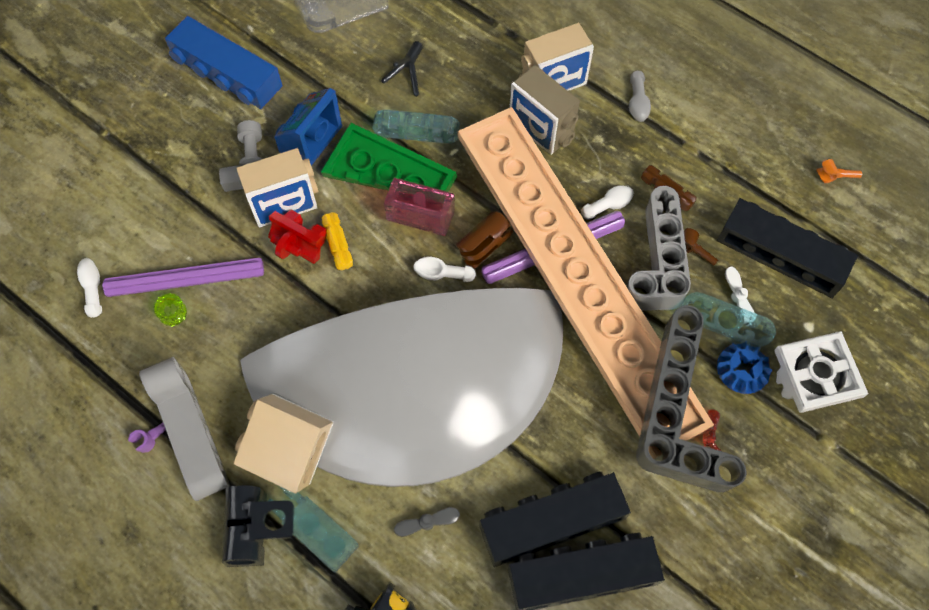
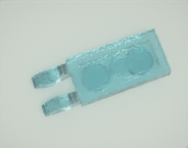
[268,487,360,573]

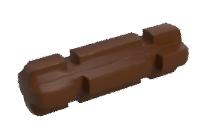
[641,165,697,211]

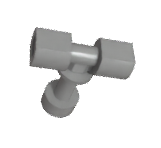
[219,120,262,192]

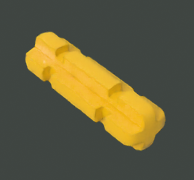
[321,212,353,271]

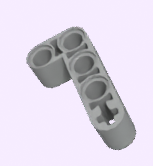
[626,186,691,310]
[139,357,230,502]

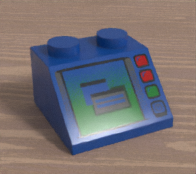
[274,88,342,166]

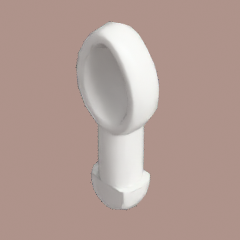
[581,186,634,220]
[414,257,476,282]
[77,258,102,318]

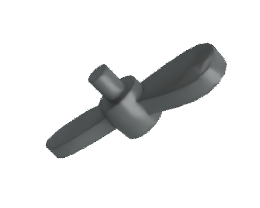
[394,507,459,537]

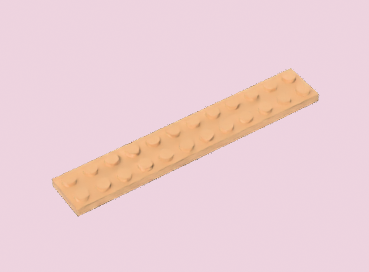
[458,107,714,459]

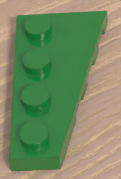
[321,123,457,202]

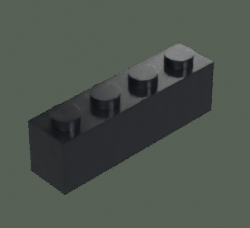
[717,198,859,299]
[479,471,631,568]
[508,532,665,610]

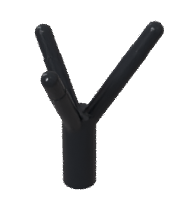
[381,41,423,97]

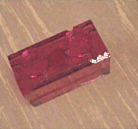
[384,178,455,236]

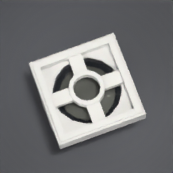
[774,331,868,413]

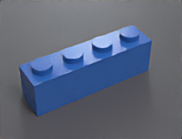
[165,16,283,109]

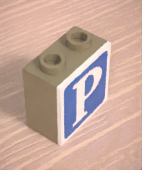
[510,65,580,155]

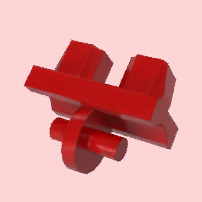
[268,209,327,264]

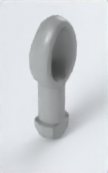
[629,71,651,122]

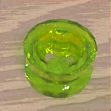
[154,293,187,326]

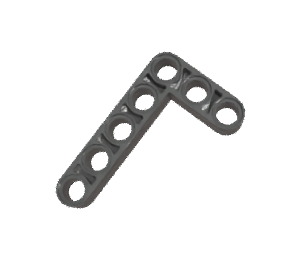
[636,305,747,493]

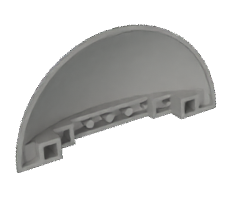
[240,288,563,487]

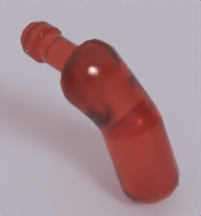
[703,409,721,451]

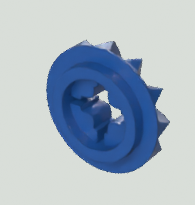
[717,341,772,394]

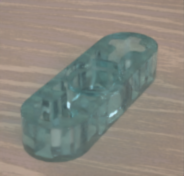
[372,110,460,144]
[681,292,776,348]

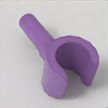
[128,422,166,453]

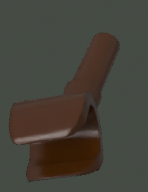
[684,228,718,266]

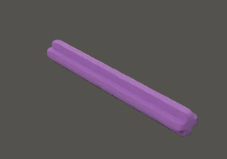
[482,211,625,284]
[102,258,264,297]

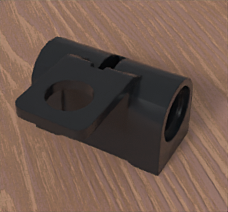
[222,485,294,567]

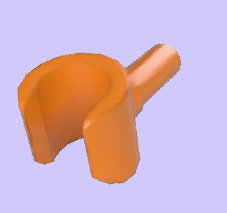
[816,159,862,183]

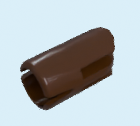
[456,211,513,269]

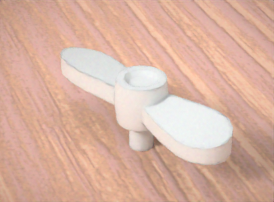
[725,267,755,324]

